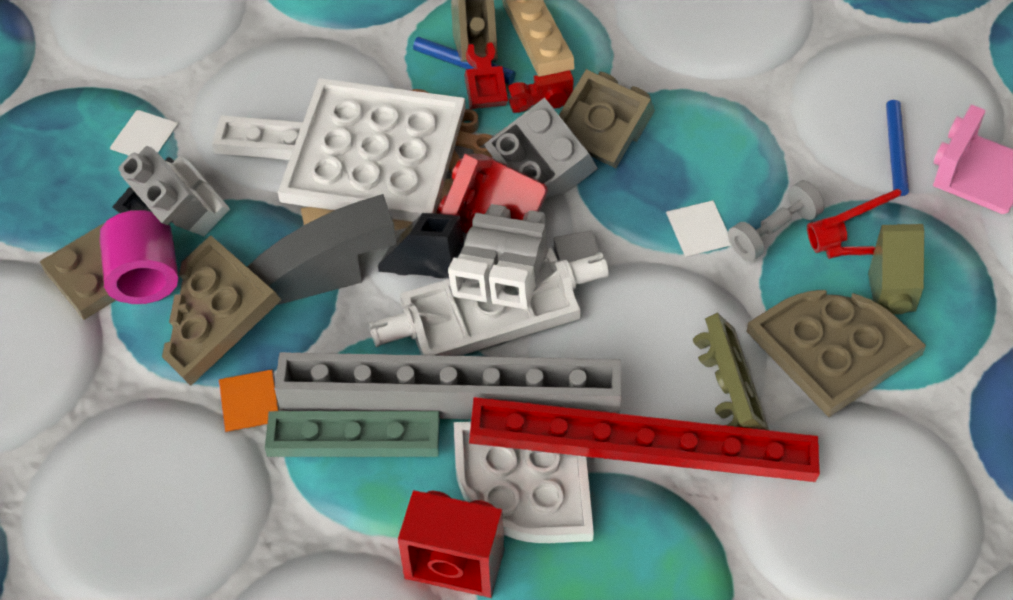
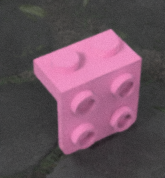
[933,105,1013,214]

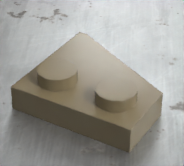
[40,223,116,320]

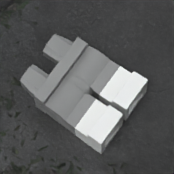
[119,145,230,236]
[448,204,548,310]

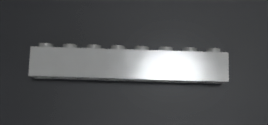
[274,352,621,419]

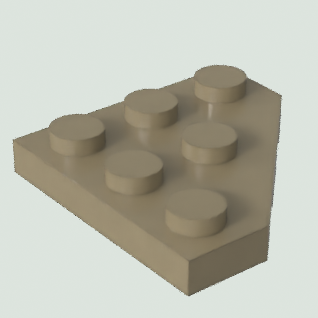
[162,235,281,386]

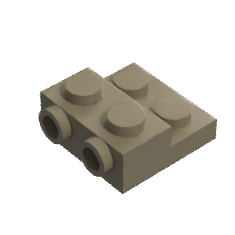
[559,69,655,168]

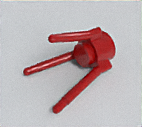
[807,189,902,259]

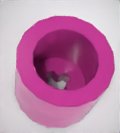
[99,210,178,304]

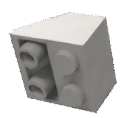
[483,98,598,199]

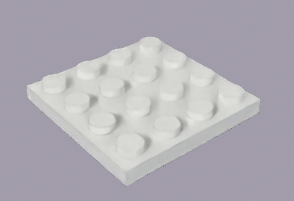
[278,78,466,222]

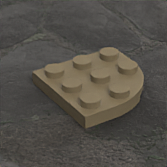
[746,290,926,417]

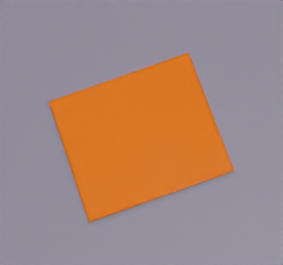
[219,369,278,432]

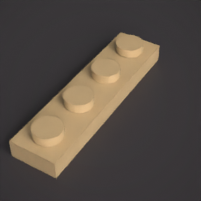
[502,0,574,77]

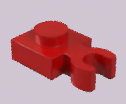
[464,42,508,109]
[508,70,574,113]

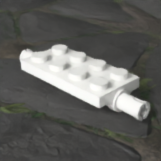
[368,248,609,356]

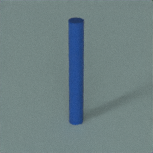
[413,37,516,85]
[886,100,909,196]

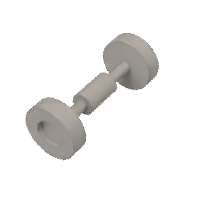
[728,180,824,262]

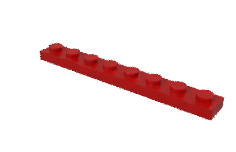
[469,397,820,482]

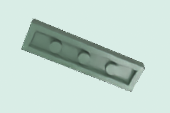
[265,411,440,457]

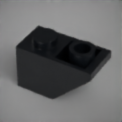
[378,213,465,279]

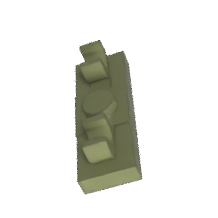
[692,312,769,430]

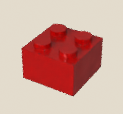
[398,490,504,598]

